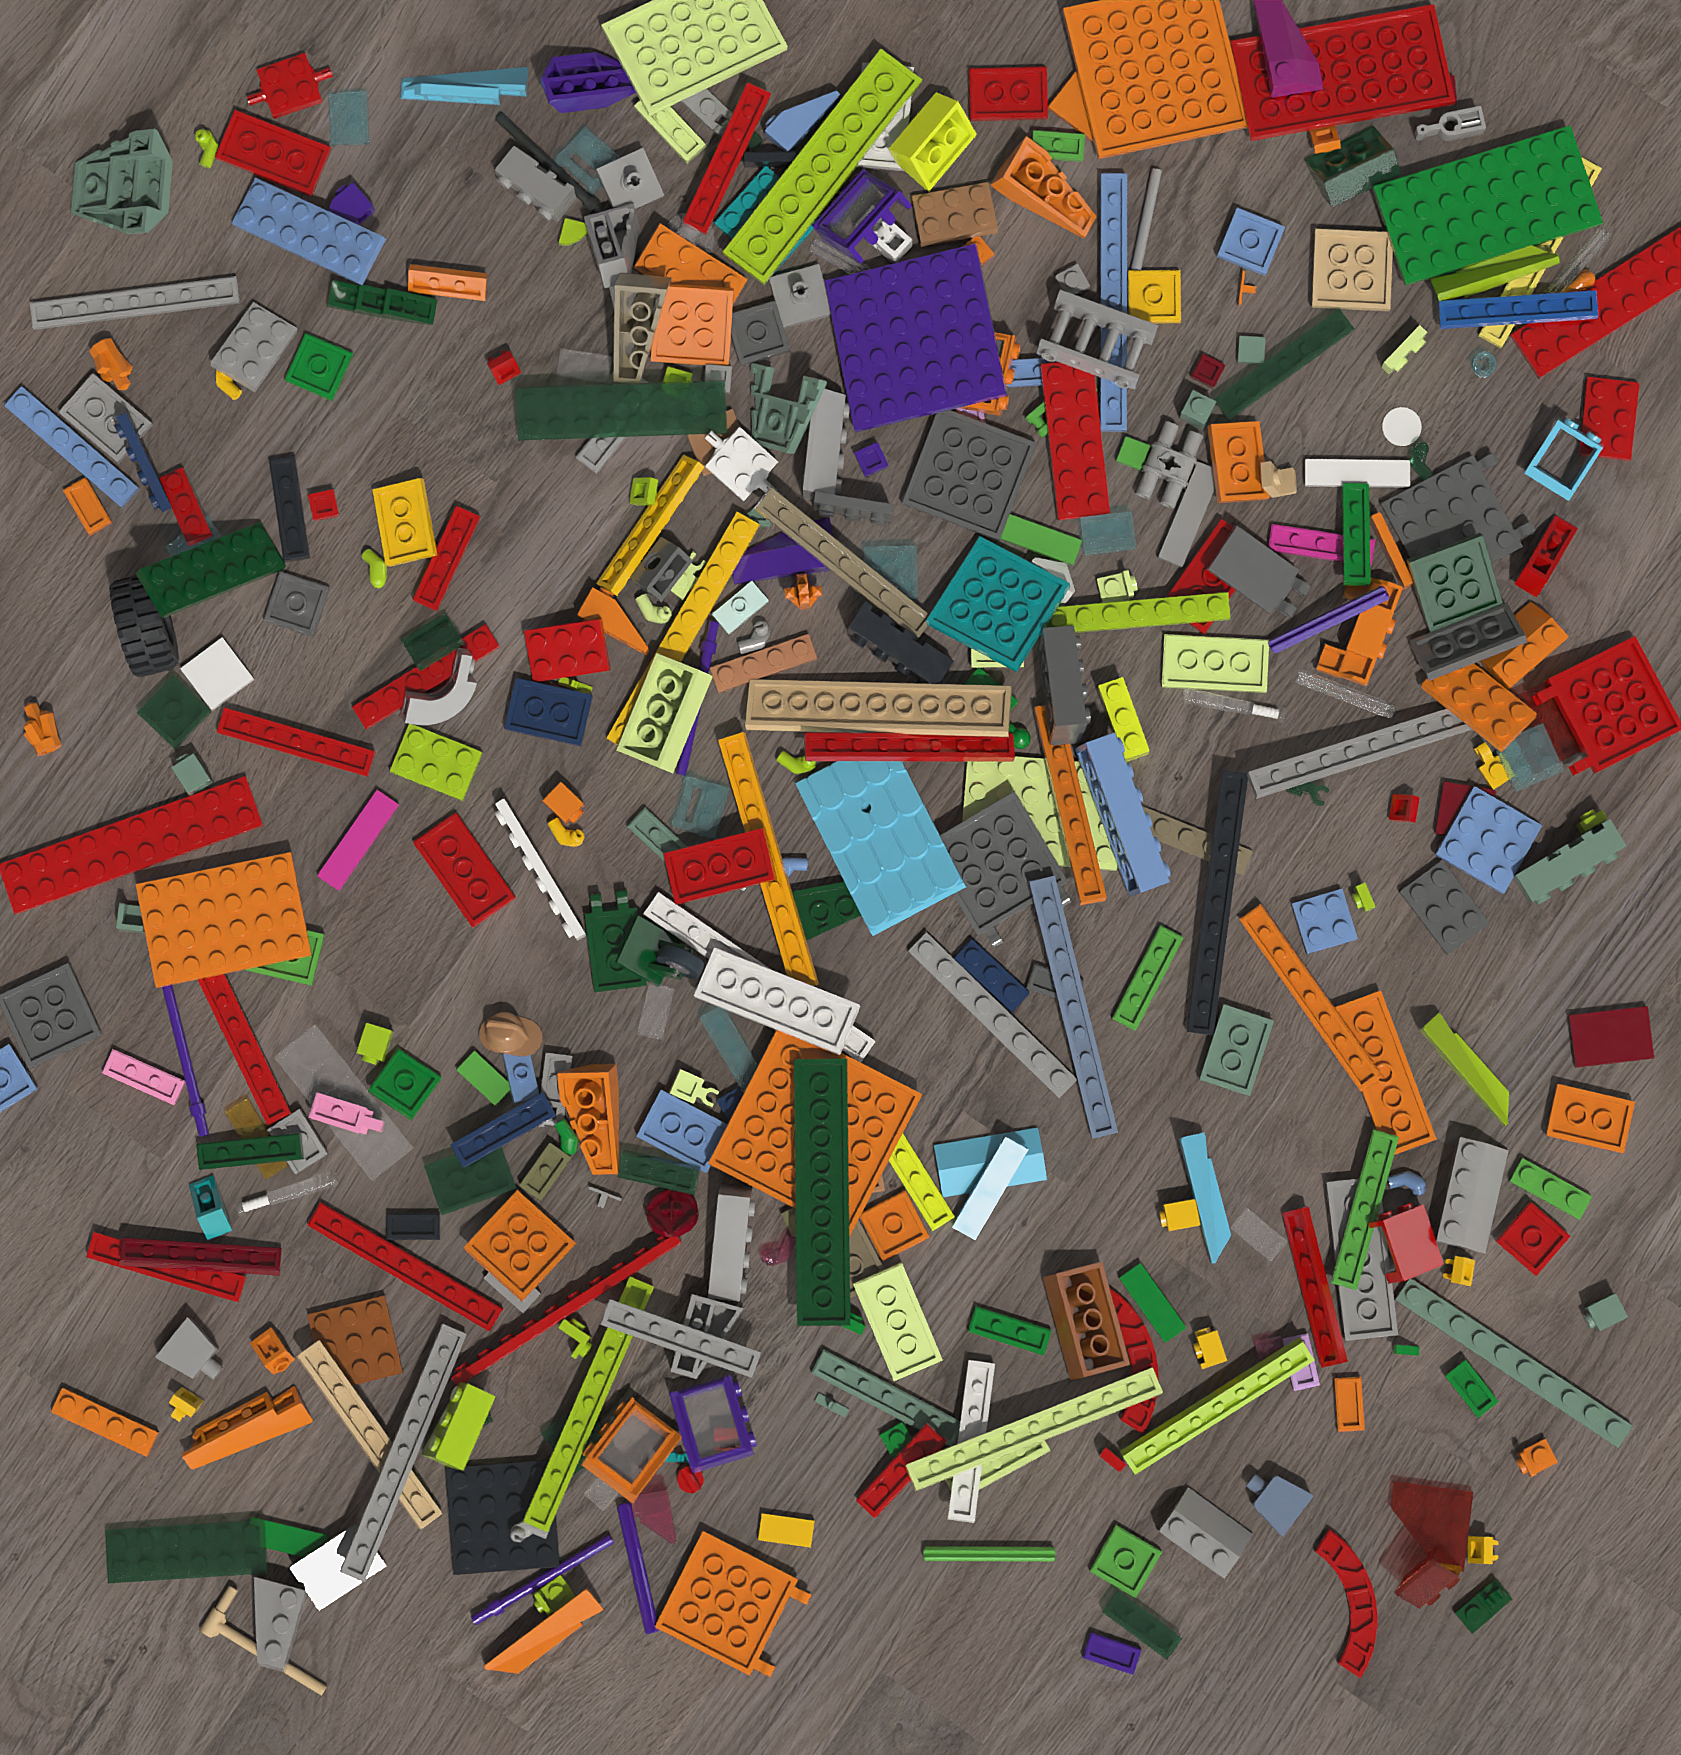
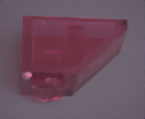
[632,1489,677,1544]

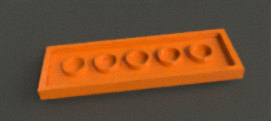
[1335,991,1437,1155]

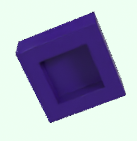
[854,442,889,478]

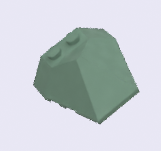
[71,129,173,234]

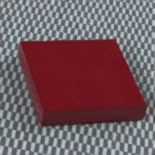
[1435,782,1496,836]

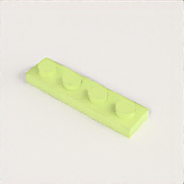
[945,1440,1050,1490]

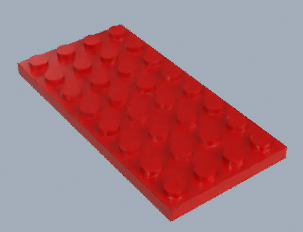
[1230,4,1455,141]

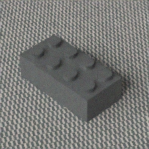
[1038,626,1090,745]

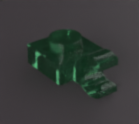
[1286,782,1329,806]

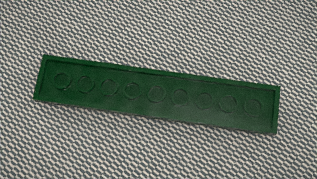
[794,1059,851,1326]

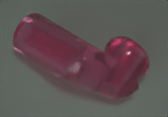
[760,1235,796,1266]

